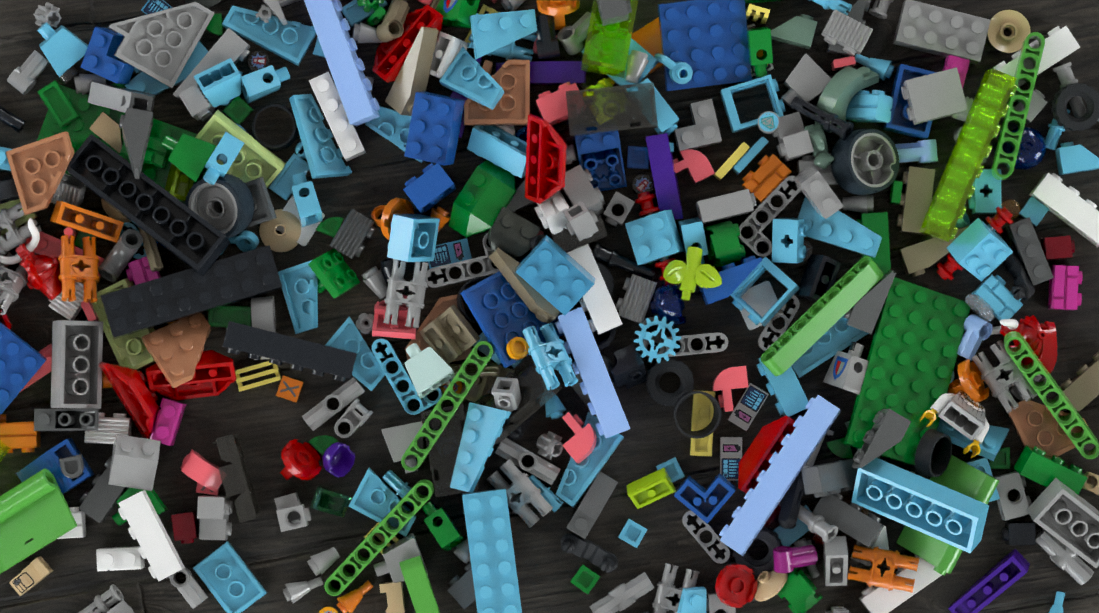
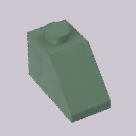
[771,14,817,49]

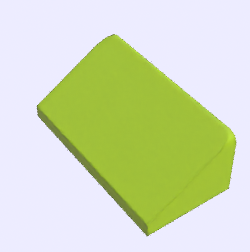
[165,163,194,201]
[627,468,676,509]

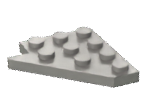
[109,2,214,88]

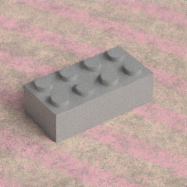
[893,0,991,65]
[51,320,103,409]
[1027,478,1099,568]

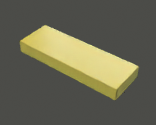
[690,390,715,457]

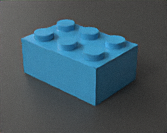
[516,235,595,316]

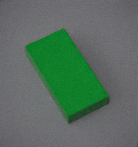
[37,80,80,129]
[208,306,252,328]

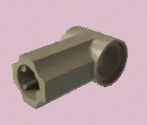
[376,0,410,43]

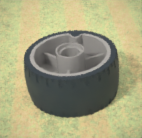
[831,129,899,195]
[185,174,255,238]

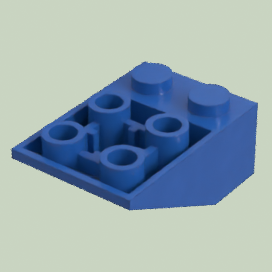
[572,118,627,191]
[699,255,762,305]
[16,438,95,495]

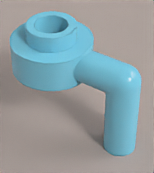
[654,53,693,84]
[220,230,259,255]

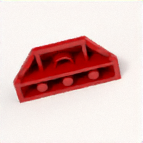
[372,4,443,83]
[525,114,567,204]
[146,350,236,400]
[99,362,159,439]
[738,415,795,494]

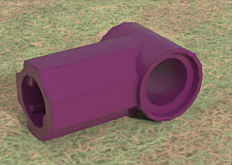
[773,545,818,573]

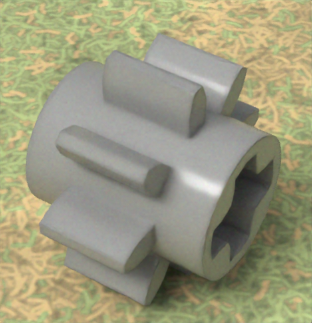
[33,2,62,28]
[536,431,563,460]

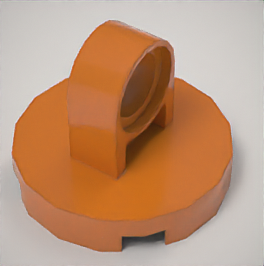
[536,0,580,30]
[371,198,414,240]
[948,359,989,402]

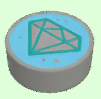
[758,111,780,134]

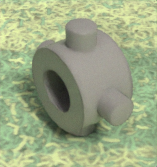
[256,4,274,23]

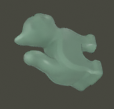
[805,124,834,169]

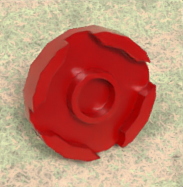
[280,439,322,481]
[715,563,758,608]

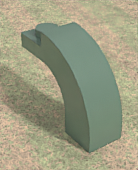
[815,66,879,133]

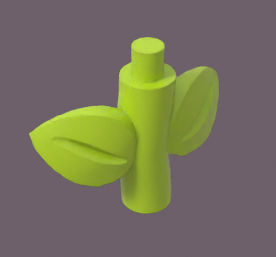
[663,246,722,300]

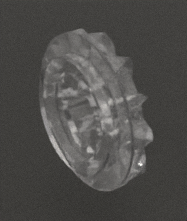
[965,294,995,321]

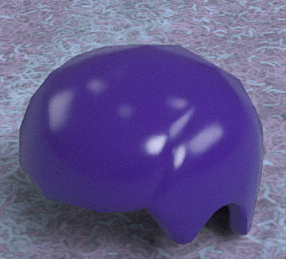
[322,442,355,477]

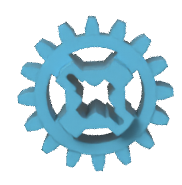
[634,316,681,363]

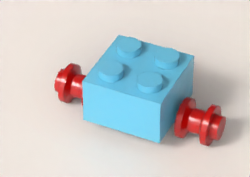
[625,191,684,284]
[936,206,1013,282]

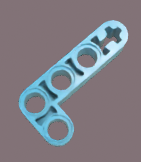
[372,339,443,415]

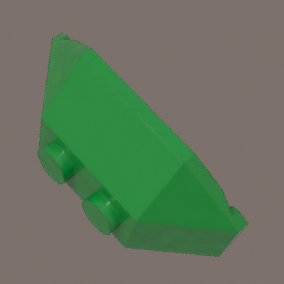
[449,160,517,238]

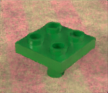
[308,248,360,299]

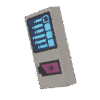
[728,383,769,431]
[720,437,742,481]

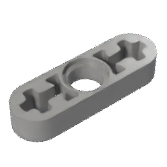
[758,295,800,351]
[682,510,730,564]

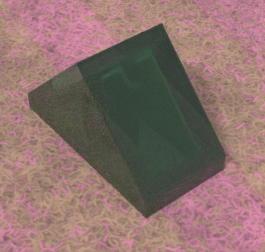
[310,486,351,518]

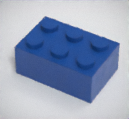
[883,64,937,140]
[404,92,465,165]
[403,163,456,215]

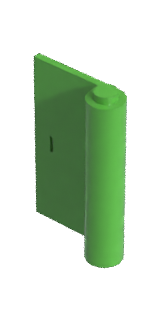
[896,454,999,576]
[0,468,77,574]

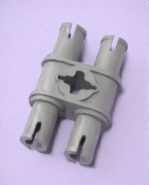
[0,202,42,255]
[0,252,28,315]
[383,259,429,328]
[972,340,1038,413]
[487,459,553,528]
[652,563,700,613]

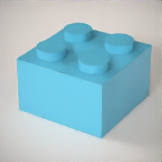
[387,214,440,262]

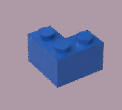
[80,27,135,84]
[674,473,736,524]

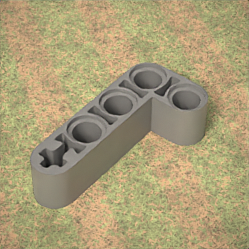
[738,176,801,258]
[425,233,499,288]
[641,317,728,358]

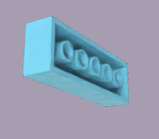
[851,458,989,553]
[462,488,522,613]

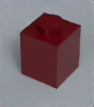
[1040,235,1075,260]
[171,511,199,544]

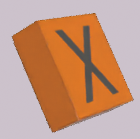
[276,375,304,403]

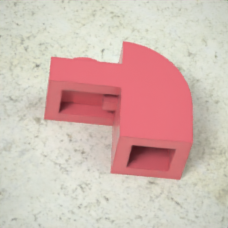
[673,149,715,184]
[712,366,748,412]
[562,412,597,464]
[180,450,227,493]

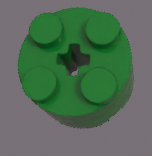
[703,220,745,268]
[777,568,823,613]

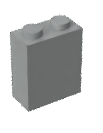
[901,67,968,125]
[793,166,844,219]
[695,189,756,225]

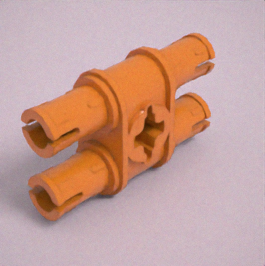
[58,235,100,303]
[848,544,919,593]

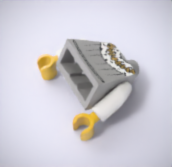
[920,391,989,459]

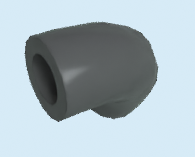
[98,229,143,282]

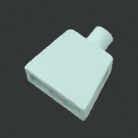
[404,343,455,399]

